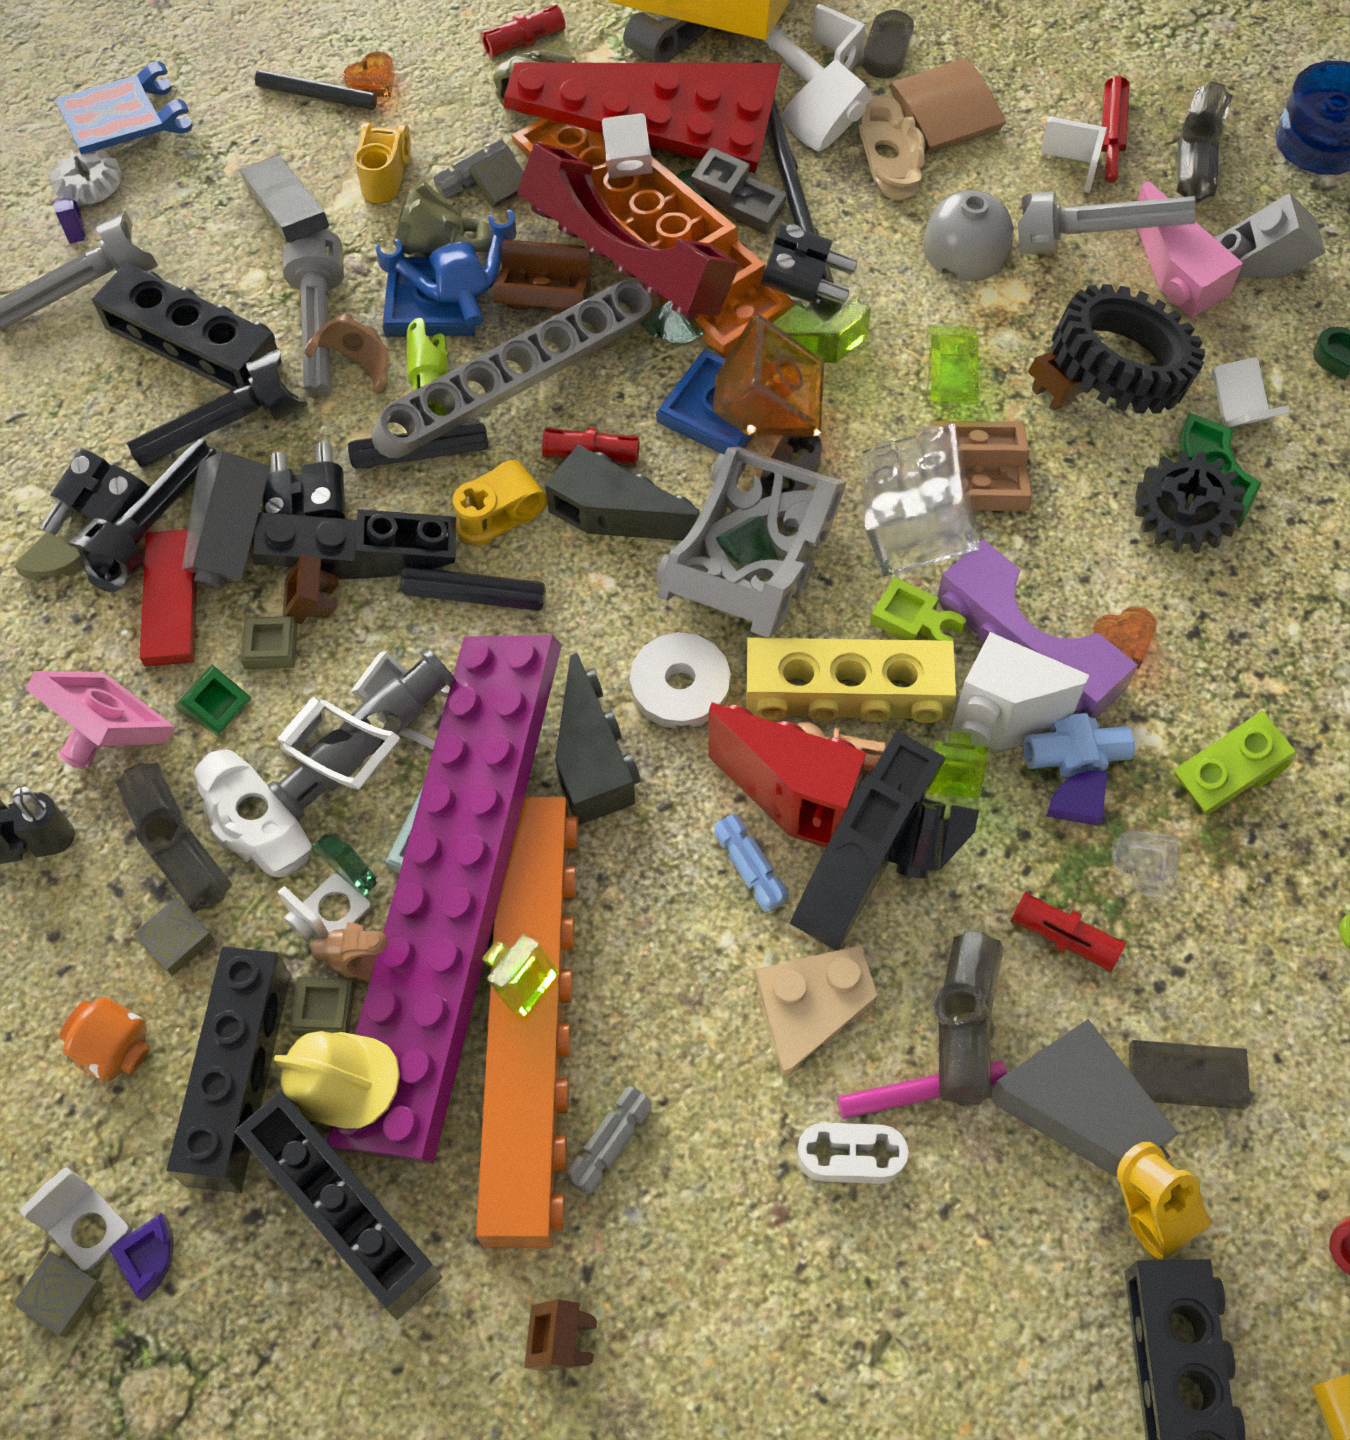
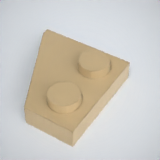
[755,945,878,1077]

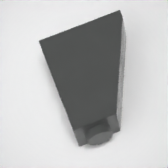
[182,451,270,589]
[989,1019,1179,1178]

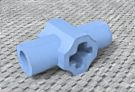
[1023,713,1135,778]

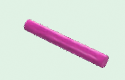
[837,1060,1007,1119]

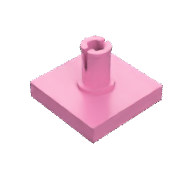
[26,671,175,769]

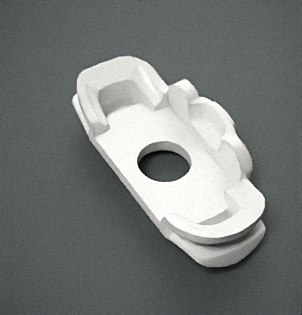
[194,749,312,877]

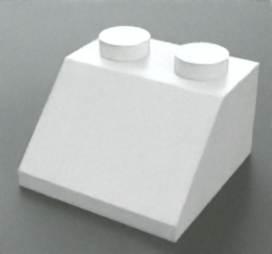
[951,632,1089,752]

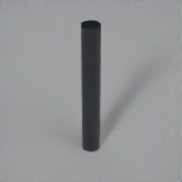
[255,69,377,110]

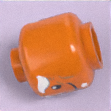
[59,997,150,1082]

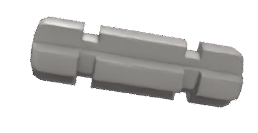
[433,139,510,198]
[566,1086,652,1194]

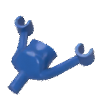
[375,210,517,327]

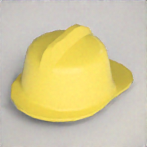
[273,1031,400,1129]

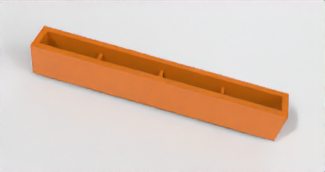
[476,797,578,1248]

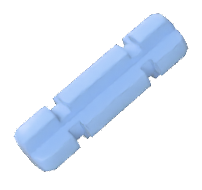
[715,814,788,912]

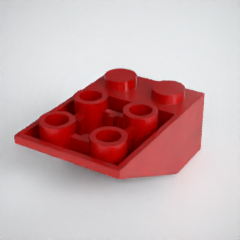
[708,702,867,848]

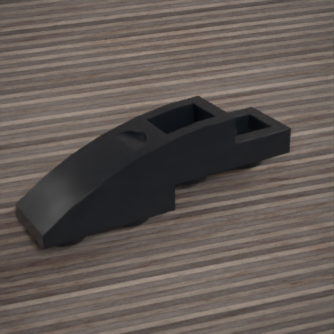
[253,509,456,580]
[789,730,945,951]

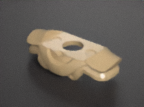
[858,96,925,200]

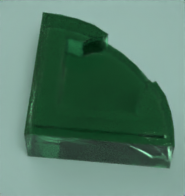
[640,301,704,344]
[715,516,779,565]
[312,834,378,896]

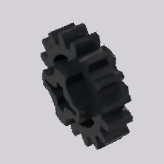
[1134,451,1245,554]

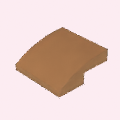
[889,58,1006,155]
[929,421,1032,511]

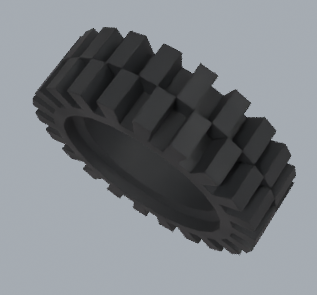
[1051,284,1205,414]

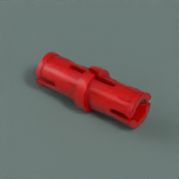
[481,3,566,58]
[542,427,640,466]
[1010,891,1126,973]

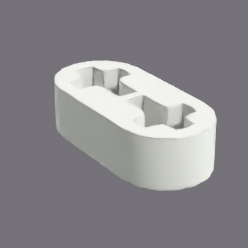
[796,1123,909,1184]

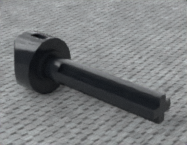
[126,348,308,467]
[68,438,217,593]

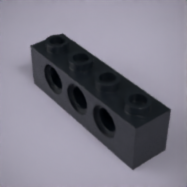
[92,262,282,391]
[166,946,291,1193]
[234,1090,443,1320]
[1124,1259,1245,1440]

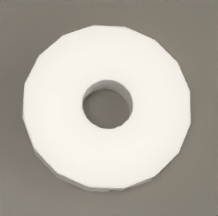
[629,632,731,729]

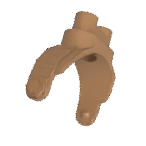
[304,313,390,394]
[311,922,388,982]

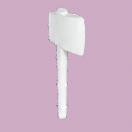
[764,27,874,152]

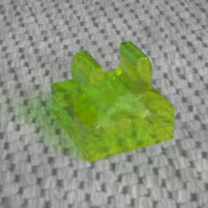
[927,731,988,799]
[482,934,559,1017]

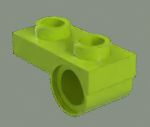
[1173,710,1296,816]

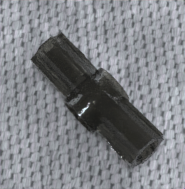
[1174,81,1233,203]
[116,762,232,913]
[933,930,1004,1106]

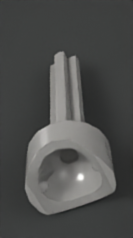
[1018,191,1195,255]
[0,211,158,331]
[282,229,344,398]

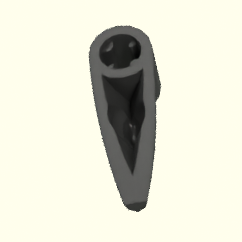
[623,12,710,63]

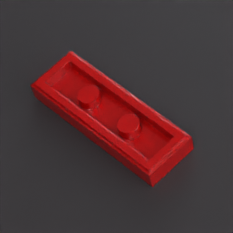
[139,529,197,667]

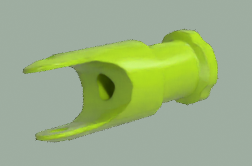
[406,318,449,416]

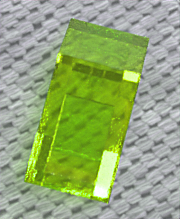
[766,297,871,363]
[926,325,979,402]

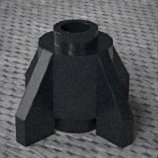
[890,797,979,878]

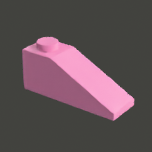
[1137,181,1243,319]

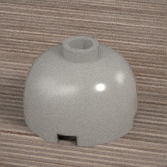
[923,190,1014,281]

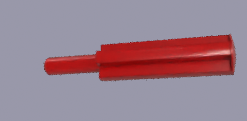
[1101,76,1130,183]

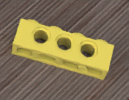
[746,638,956,723]

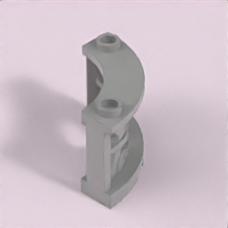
[656,446,847,638]

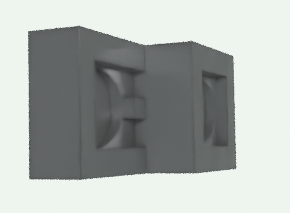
[691,147,787,235]

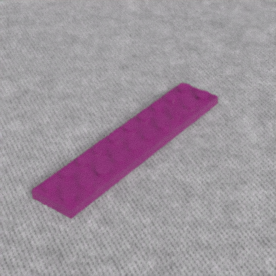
[326,635,562,1164]

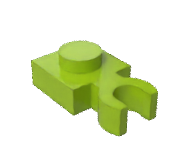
[870,576,966,644]

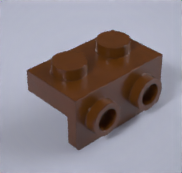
[493,239,591,313]

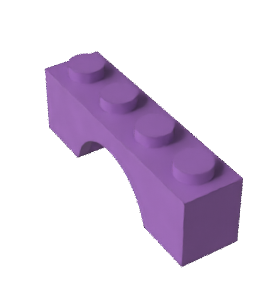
[937,539,1138,718]

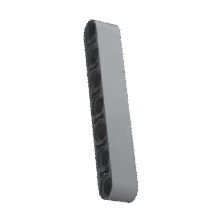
[372,279,651,458]

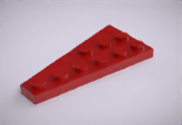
[504,62,782,173]

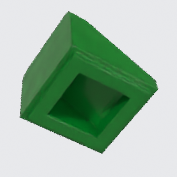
[173,664,251,736]

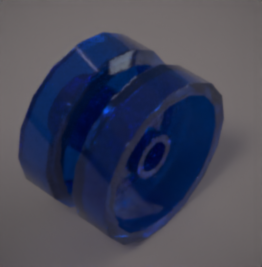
[1275,60,1350,175]

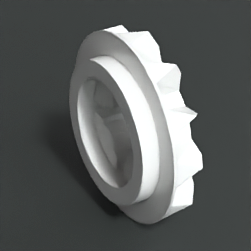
[50,150,121,205]

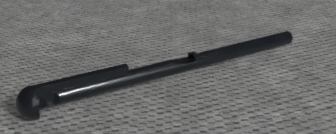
[751,60,843,316]

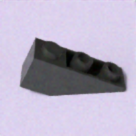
[545,445,700,541]
[555,653,641,825]

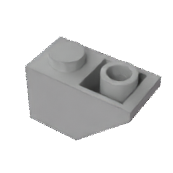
[1215,193,1326,278]

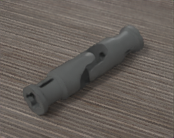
[267,648,456,820]

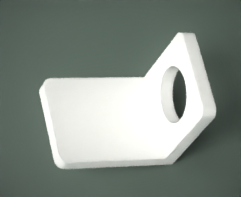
[812,4,866,71]
[602,113,653,179]
[1041,117,1107,193]
[1212,358,1291,428]
[278,873,371,941]
[19,1167,130,1272]

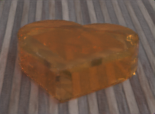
[343,51,395,97]
[1090,606,1157,669]

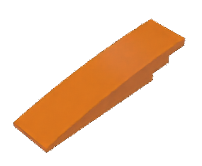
[512,118,795,358]

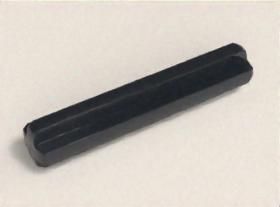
[348,422,488,469]
[400,566,546,611]

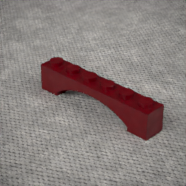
[517,143,740,319]

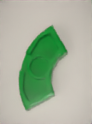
[1178,412,1262,527]

